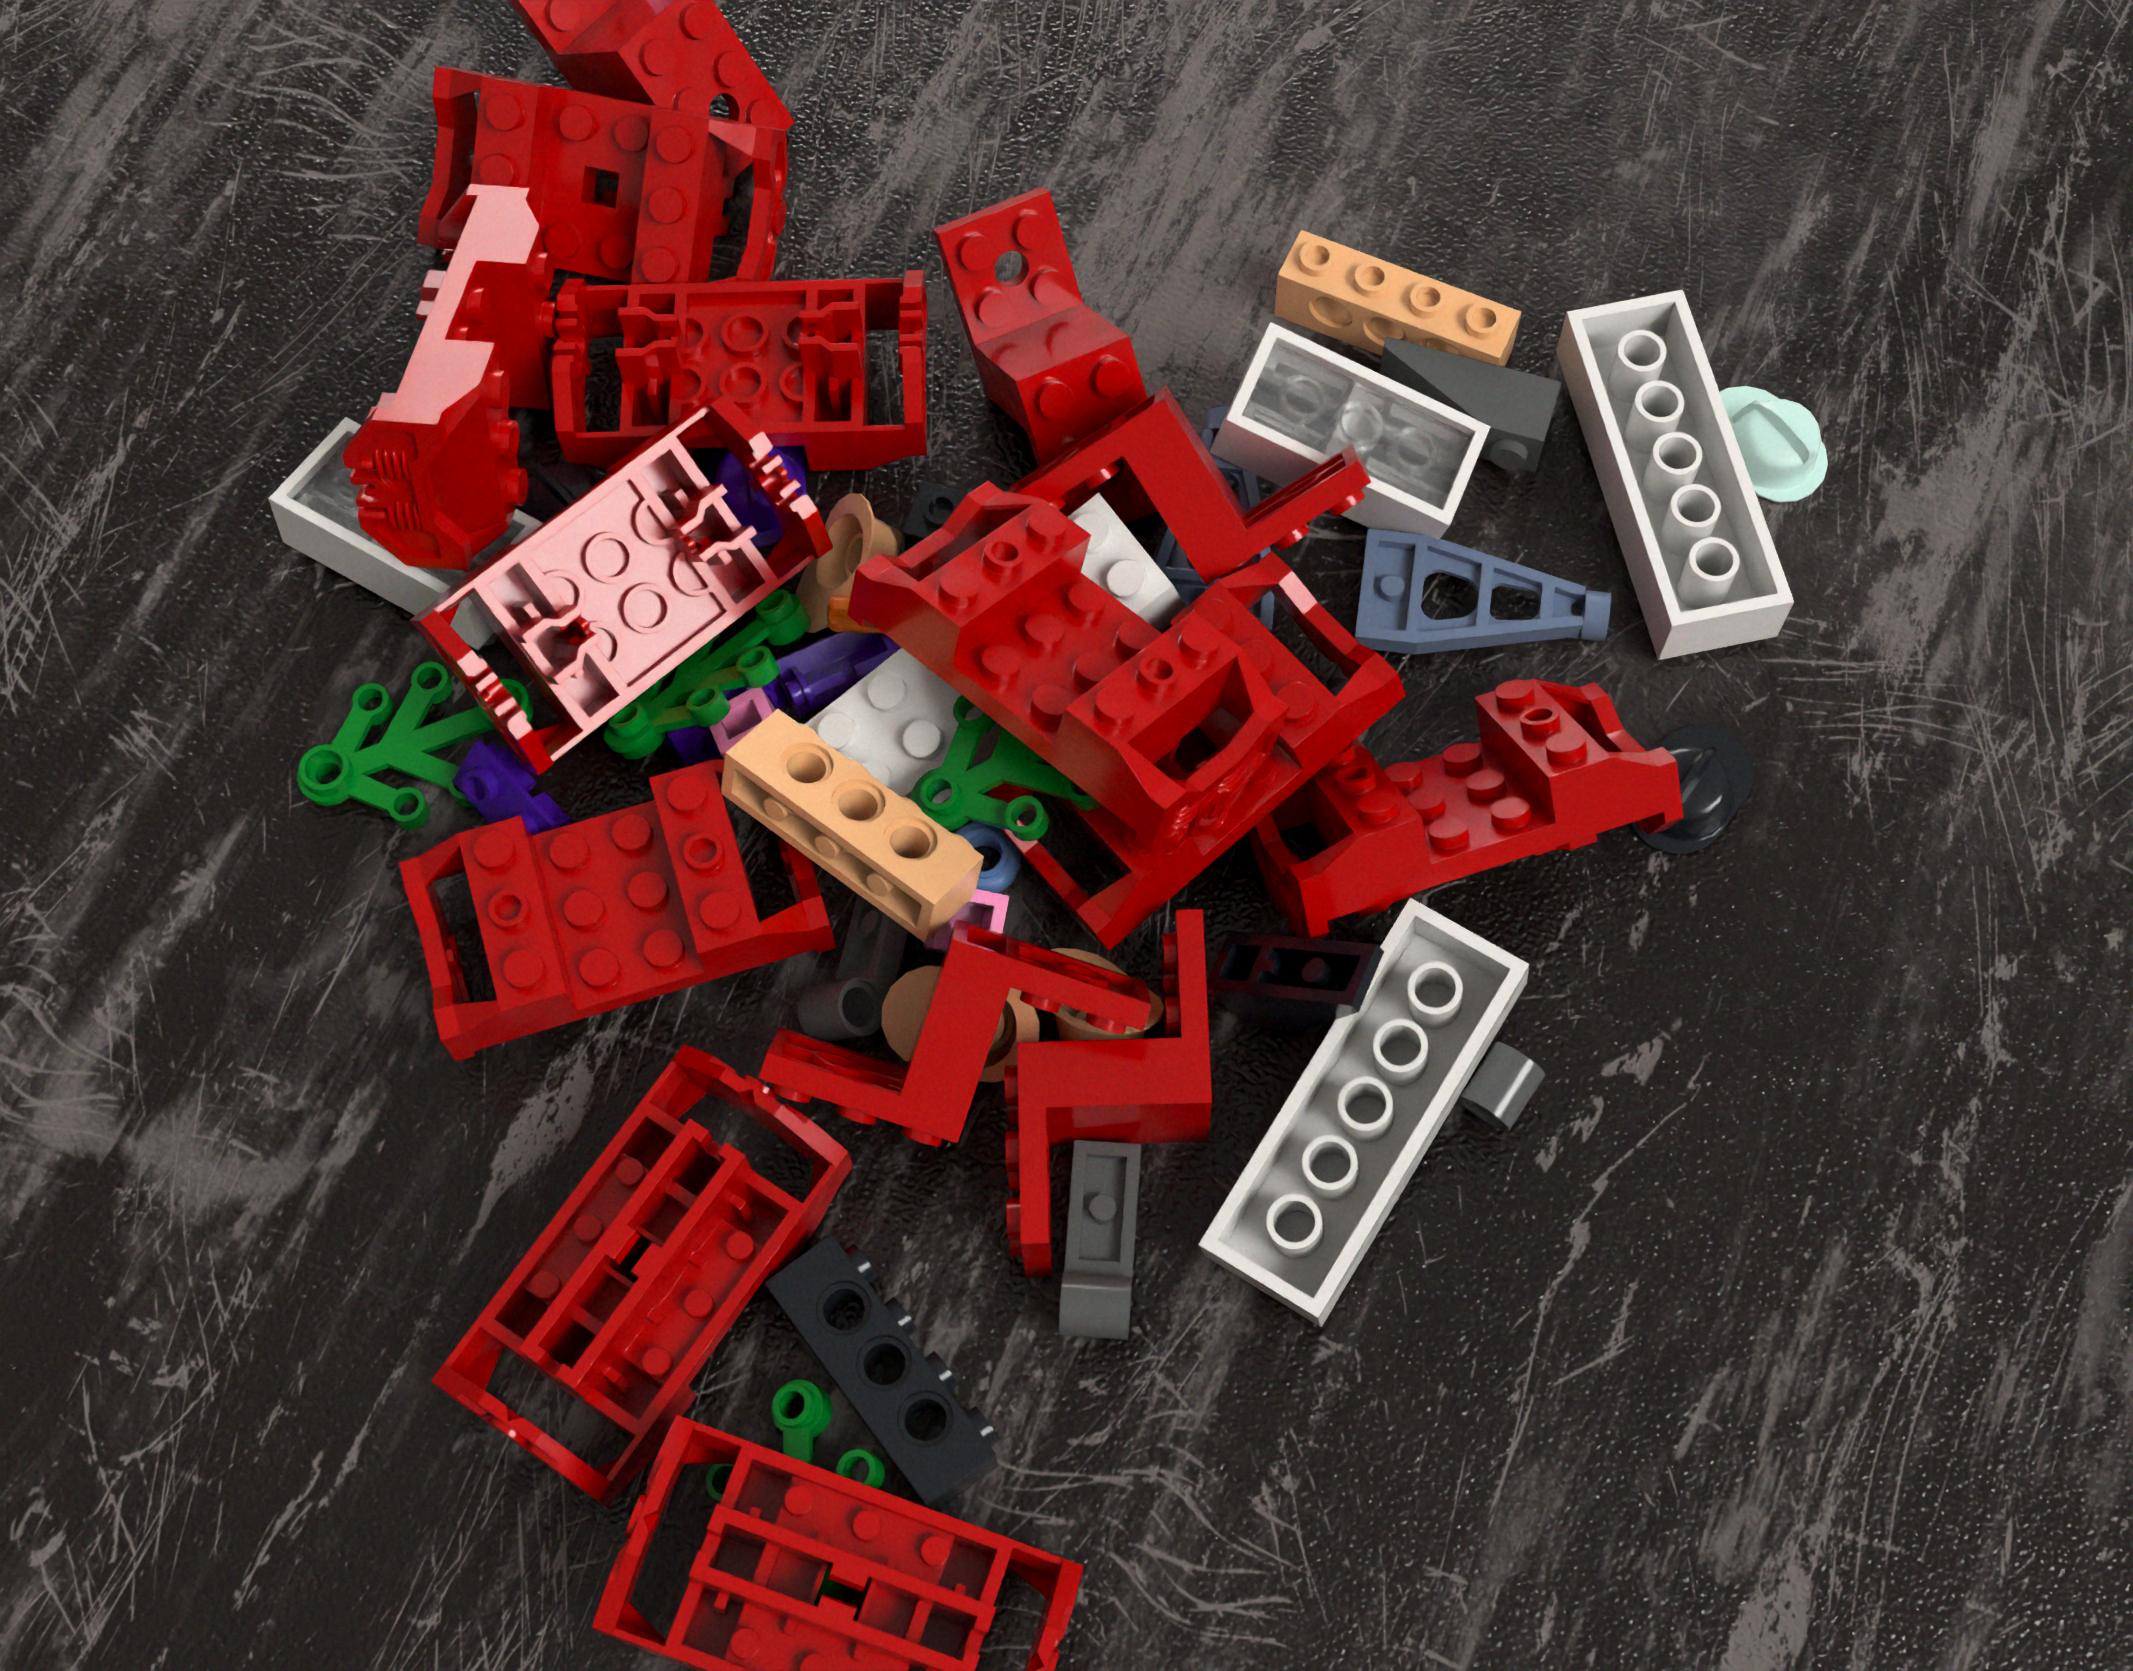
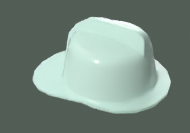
[1720,386,1828,503]

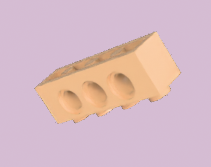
[1274,230,1522,367]
[721,708,984,943]

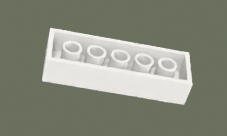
[1556,290,1794,660]
[805,493,1187,804]
[1198,898,1530,1327]

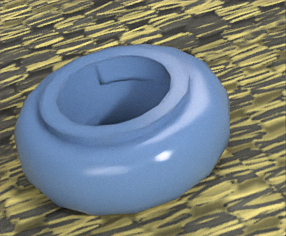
[954,822,1022,893]

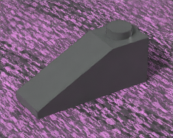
[1379,337,1562,473]

